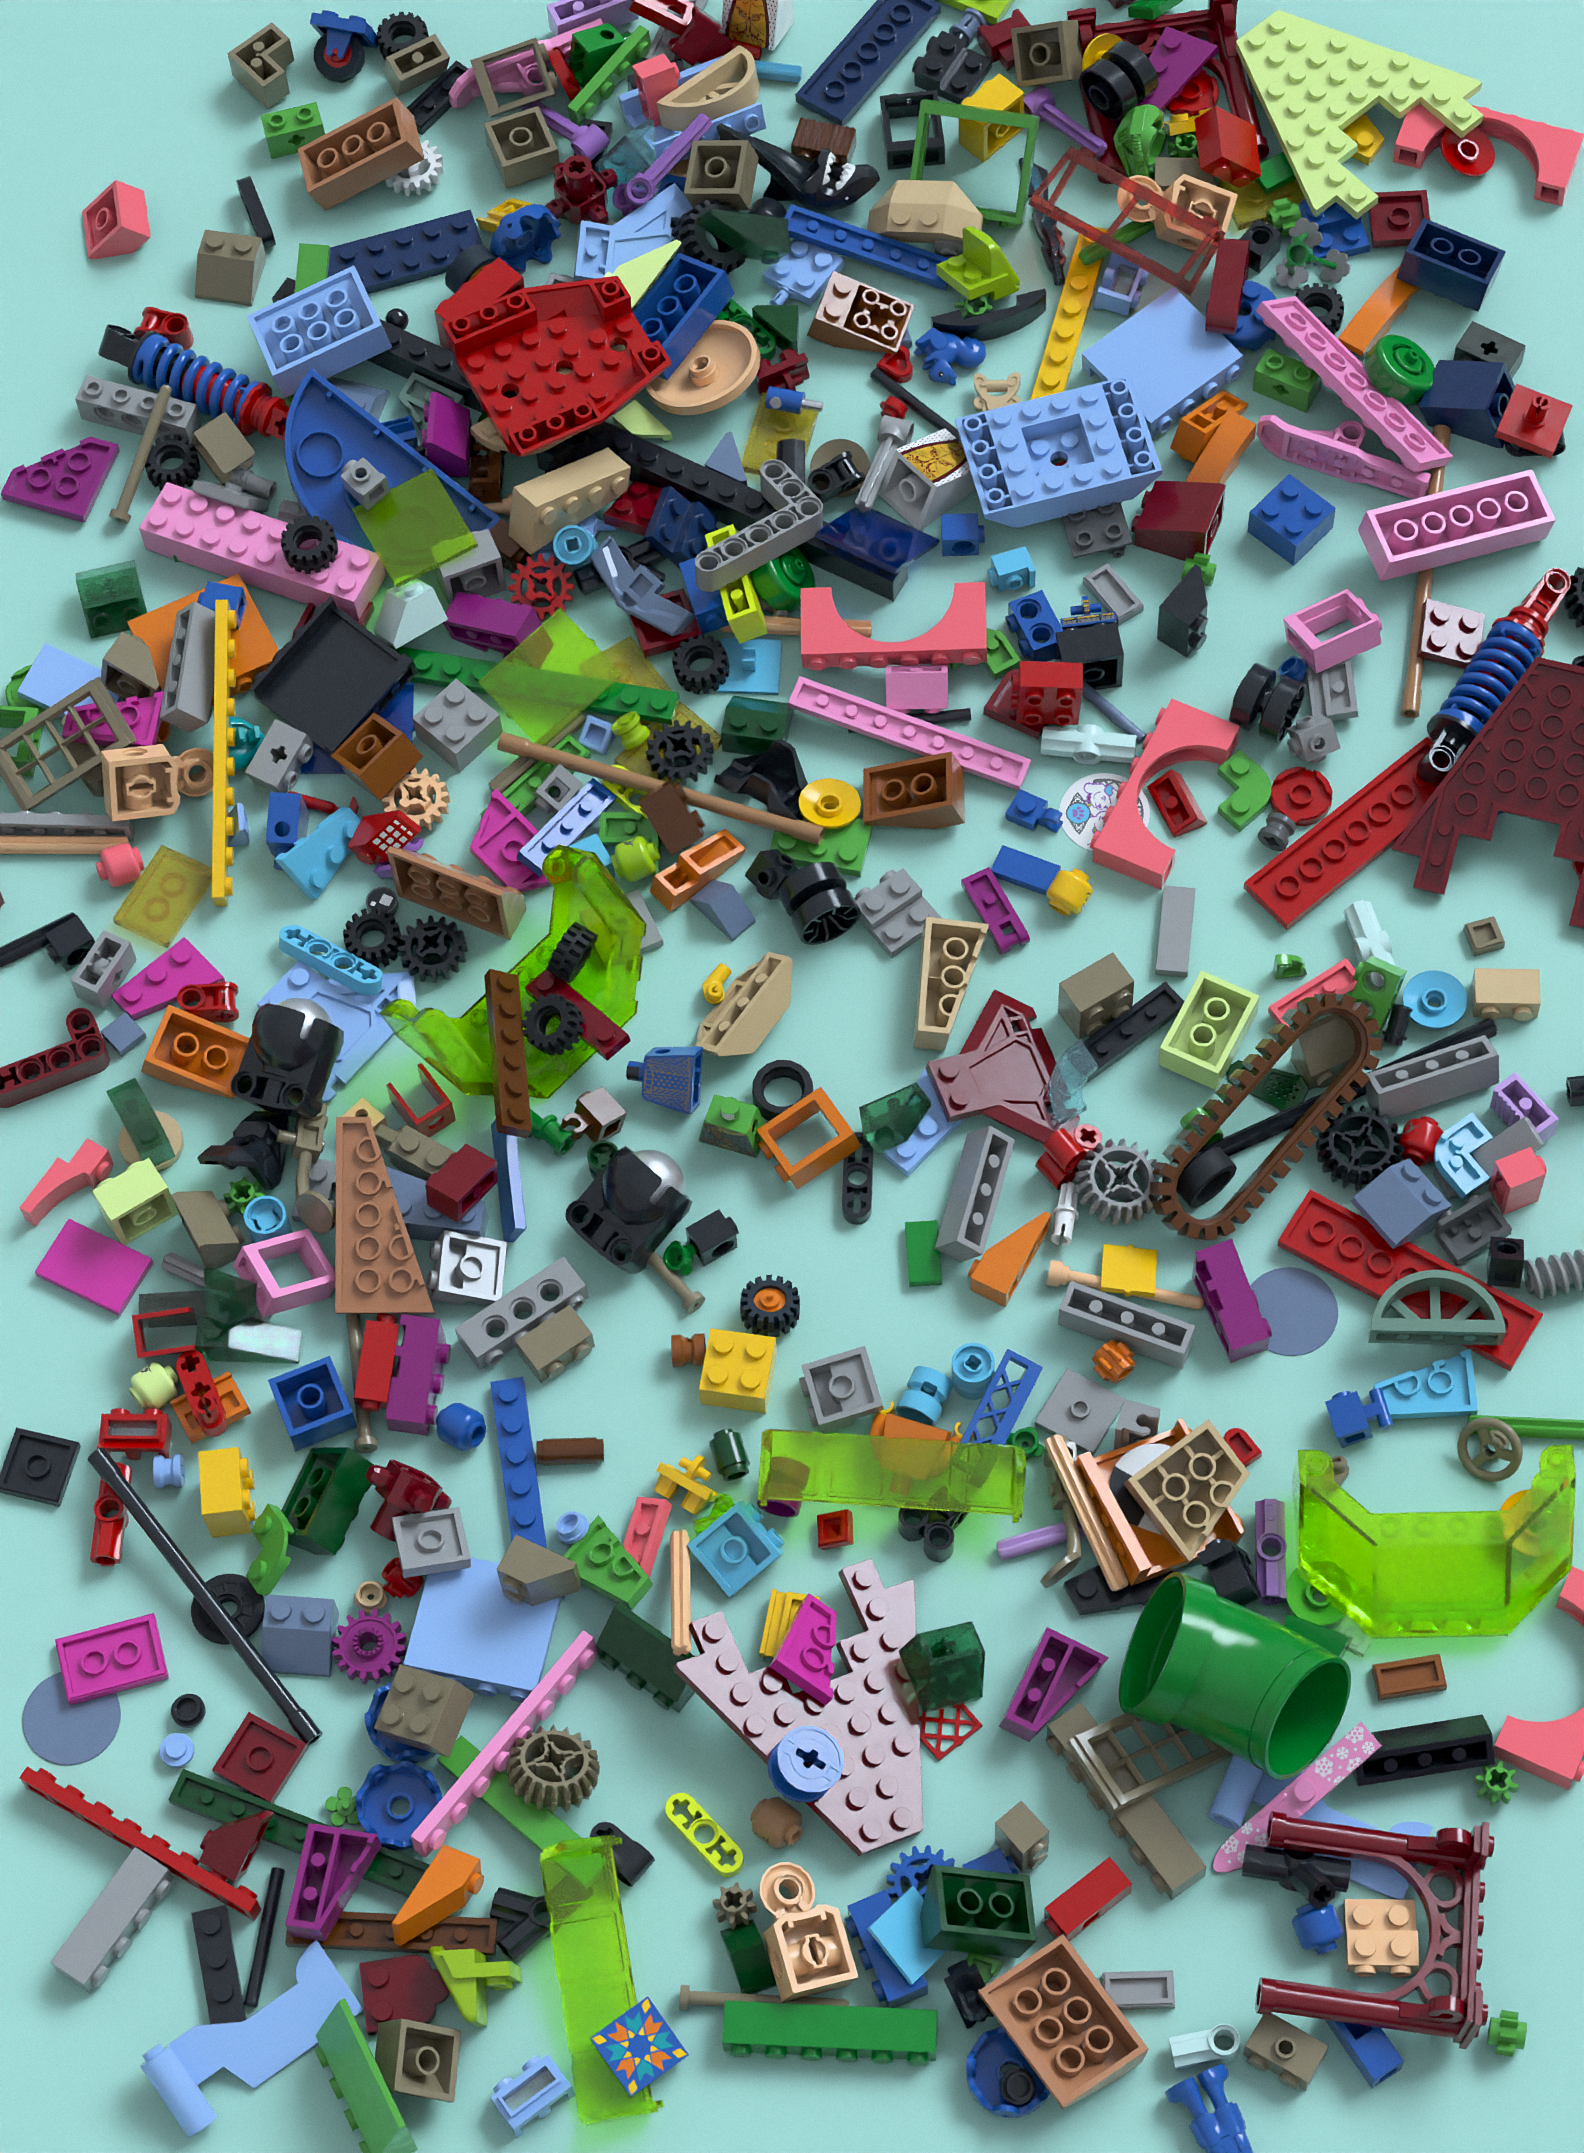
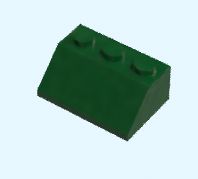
[281,1447,374,1555]
[596,1602,695,1713]
[920,1865,1037,1958]

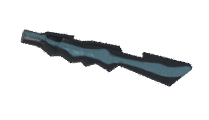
[1019,158,1066,286]

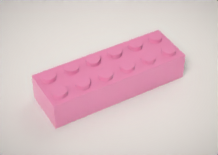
[1358,469,1556,581]

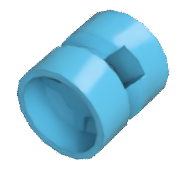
[553,525,598,569]
[244,1196,292,1243]
[952,1343,995,1400]
[896,1366,954,1427]

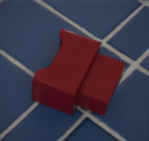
[667,5,733,66]
[977,9,1031,71]

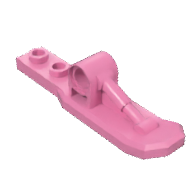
[449,18,603,108]
[1256,415,1431,499]

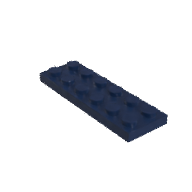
[795,0,941,126]
[327,209,483,294]

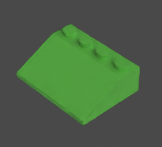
[314,1998,418,2153]

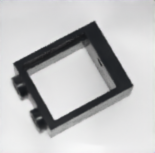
[880,90,945,170]

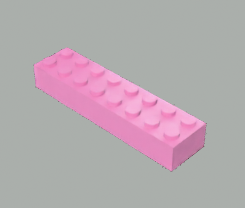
[139,482,386,621]

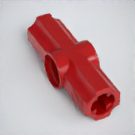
[90,1462,132,1566]

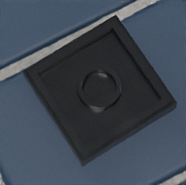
[0,1427,81,1507]

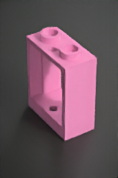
[1283,589,1382,674]
[233,1228,335,1317]

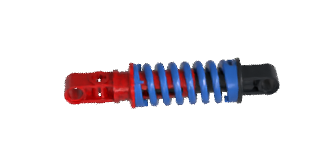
[98,324,290,441]
[1417,568,1571,783]

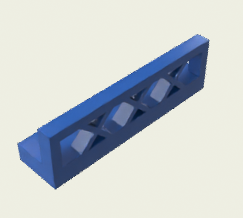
[949,1349,1043,1489]

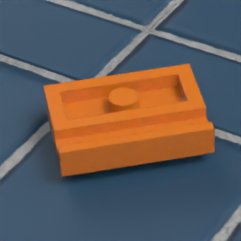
[170,1371,251,1444]

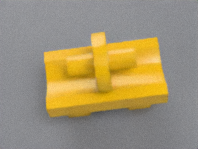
[654,1455,719,1515]

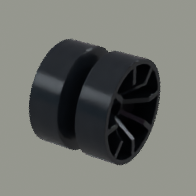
[1080,41,1158,121]
[1229,663,1306,744]
[778,862,861,945]

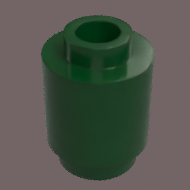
[709,1428,750,1481]

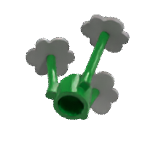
[1276,218,1351,289]

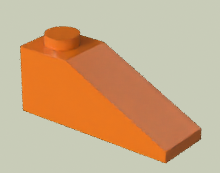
[1170,390,1248,463]
[968,1211,1051,1307]
[392,1844,484,1946]

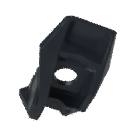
[714,740,808,821]
[197,1111,289,1190]

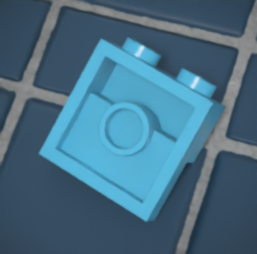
[687,1500,785,1598]

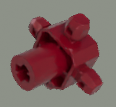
[545,155,618,225]
[366,1459,452,1542]

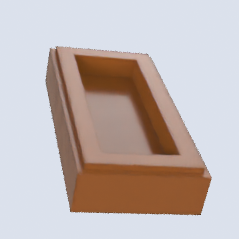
[1371,1654,1447,1701]

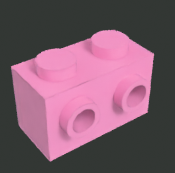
[886,665,948,714]

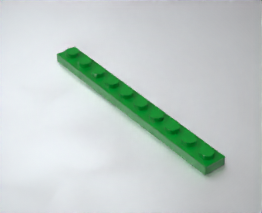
[387,644,680,725]

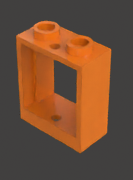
[757,1087,861,1190]

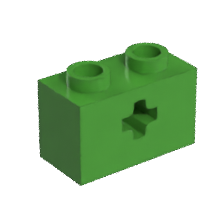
[260,102,325,159]
[1252,348,1321,413]

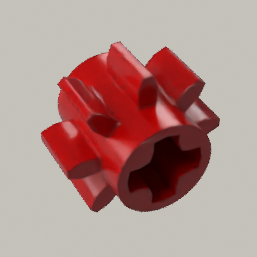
[382,1557,423,1599]

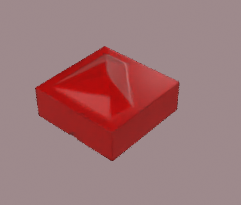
[817,1509,854,1550]

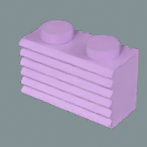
[1490,1073,1559,1143]

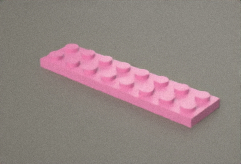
[1256,296,1453,472]

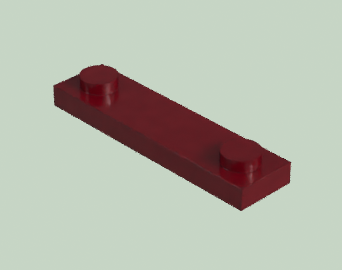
[525,969,631,1061]

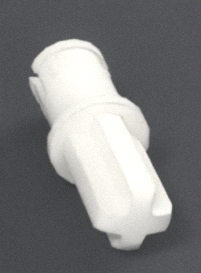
[1051,1182,1079,1246]

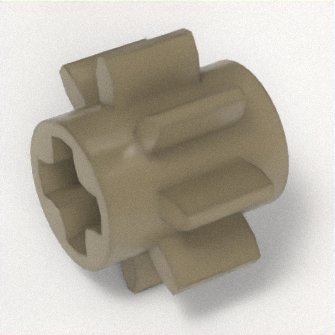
[712,1882,757,1930]

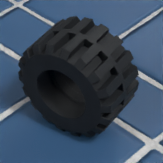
[671,199,752,274]

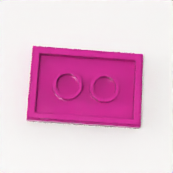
[35,1218,153,1316]
[55,1613,169,1705]

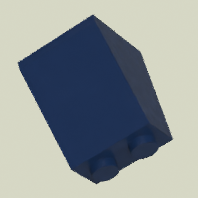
[1419,360,1515,448]

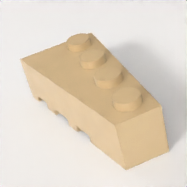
[508,448,631,555]
[913,917,989,1051]

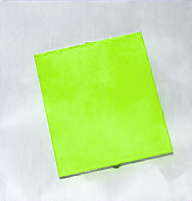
[351,468,478,588]
[478,608,623,746]

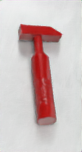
[288,791,359,815]

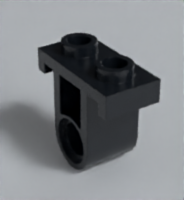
[1197,1539,1262,1608]

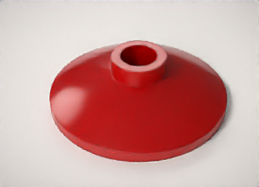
[1440,127,1495,177]

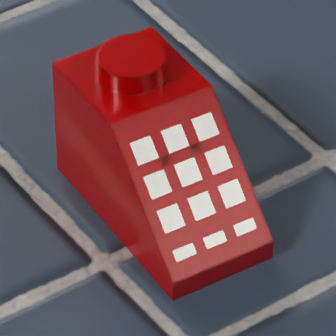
[348,810,421,865]

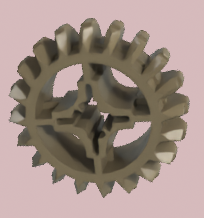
[506,1724,600,1814]

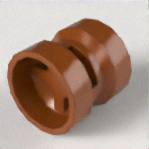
[671,1333,706,1367]

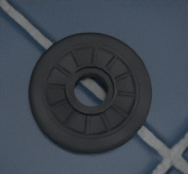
[191,1574,265,1645]

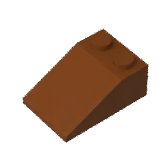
[863,751,965,829]

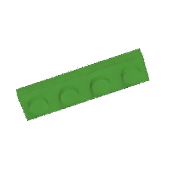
[567,25,651,127]

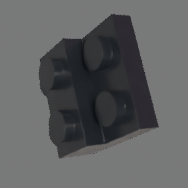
[912,31,992,104]

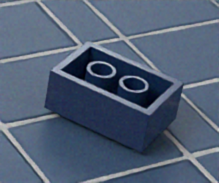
[1396,218,1506,312]

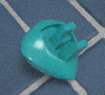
[229,716,265,770]

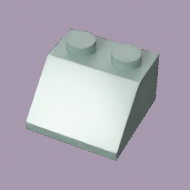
[374,576,448,649]

